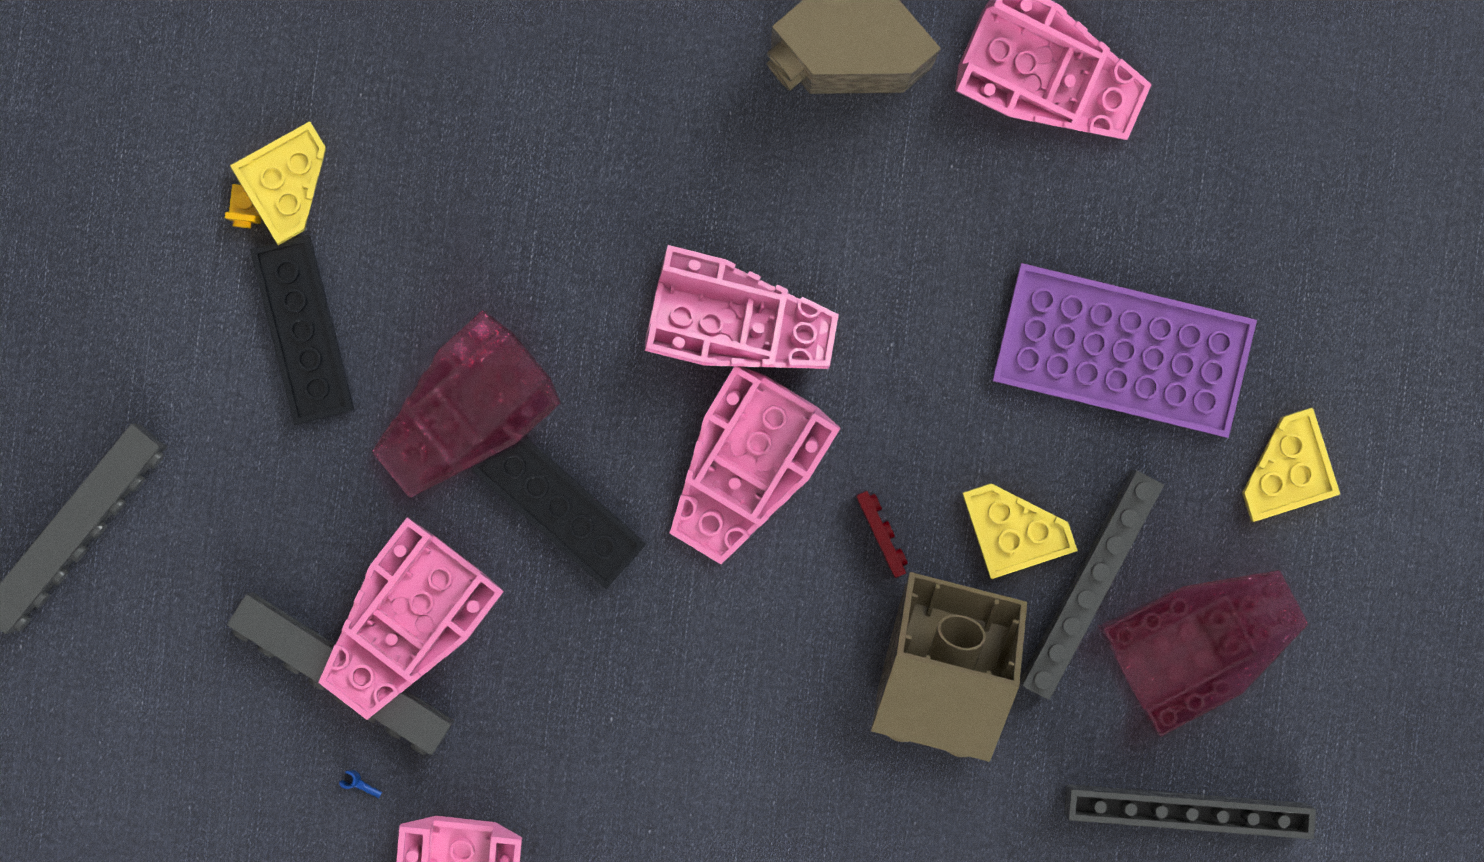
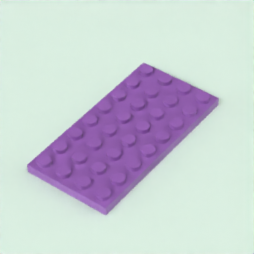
[992,263,1257,438]

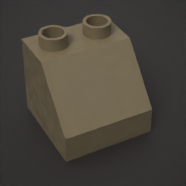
[766,0,941,94]
[871,572,1027,762]

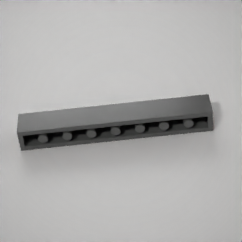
[0,424,167,634]
[1020,470,1164,700]
[227,592,455,755]
[1064,784,1316,839]

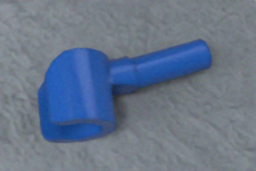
[339,770,382,799]

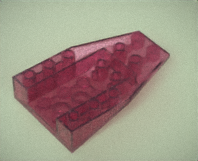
[1098,570,1308,737]

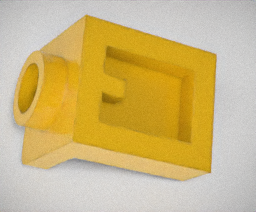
[225,184,261,228]

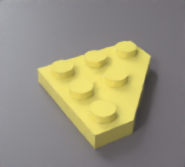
[230,121,326,245]
[1242,408,1340,522]
[962,483,1078,579]

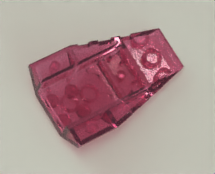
[372,310,561,498]

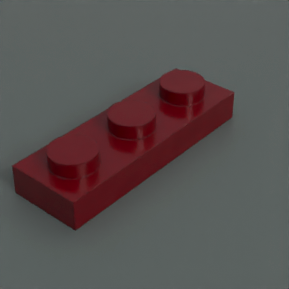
[855,490,908,578]

